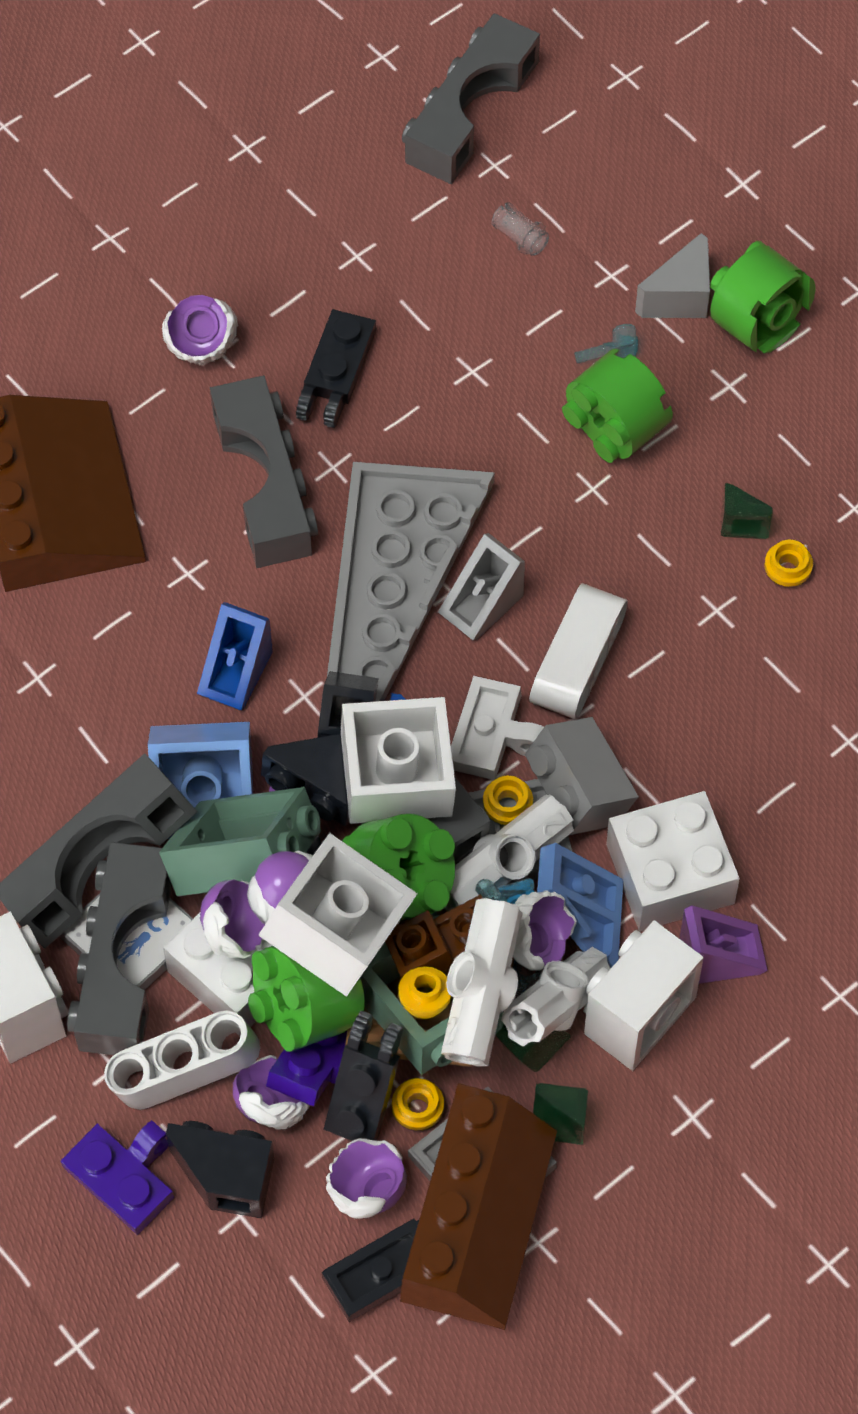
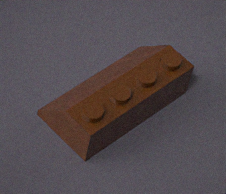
[400,1083,557,1330]

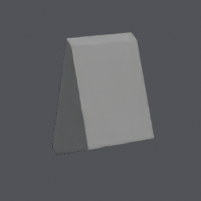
[635,233,710,318]
[438,533,525,641]

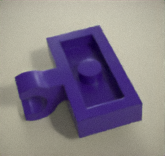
[266,1030,348,1106]
[60,1120,174,1235]

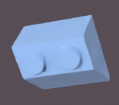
[148,722,253,839]

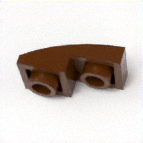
[385,894,484,977]

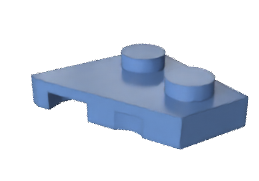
[537,843,623,968]

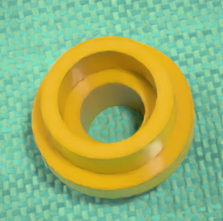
[764,539,813,587]
[483,775,533,825]
[398,967,451,1019]
[392,1078,444,1130]

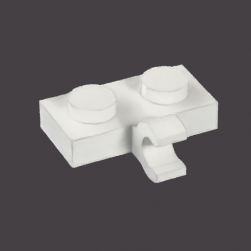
[451,676,544,780]

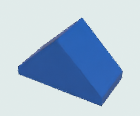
[197,602,273,710]

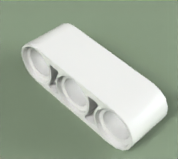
[529,583,628,719]
[104,1010,260,1110]

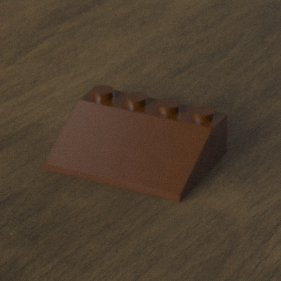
[0,395,146,592]

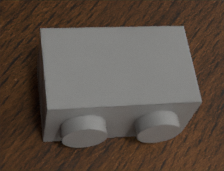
[524,717,639,835]

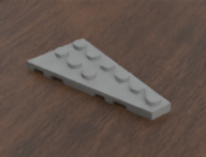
[327,462,495,702]

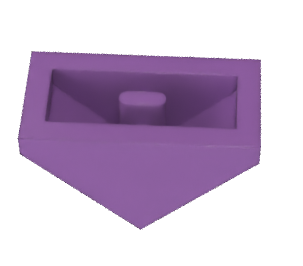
[679,905,768,983]

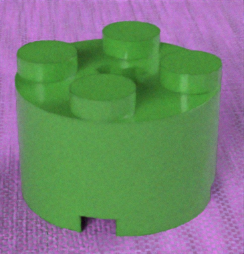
[710,241,816,353]
[562,349,673,463]
[342,814,455,921]
[248,946,364,1052]

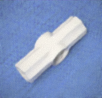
[444,795,574,911]
[441,898,523,1067]
[501,947,611,1047]

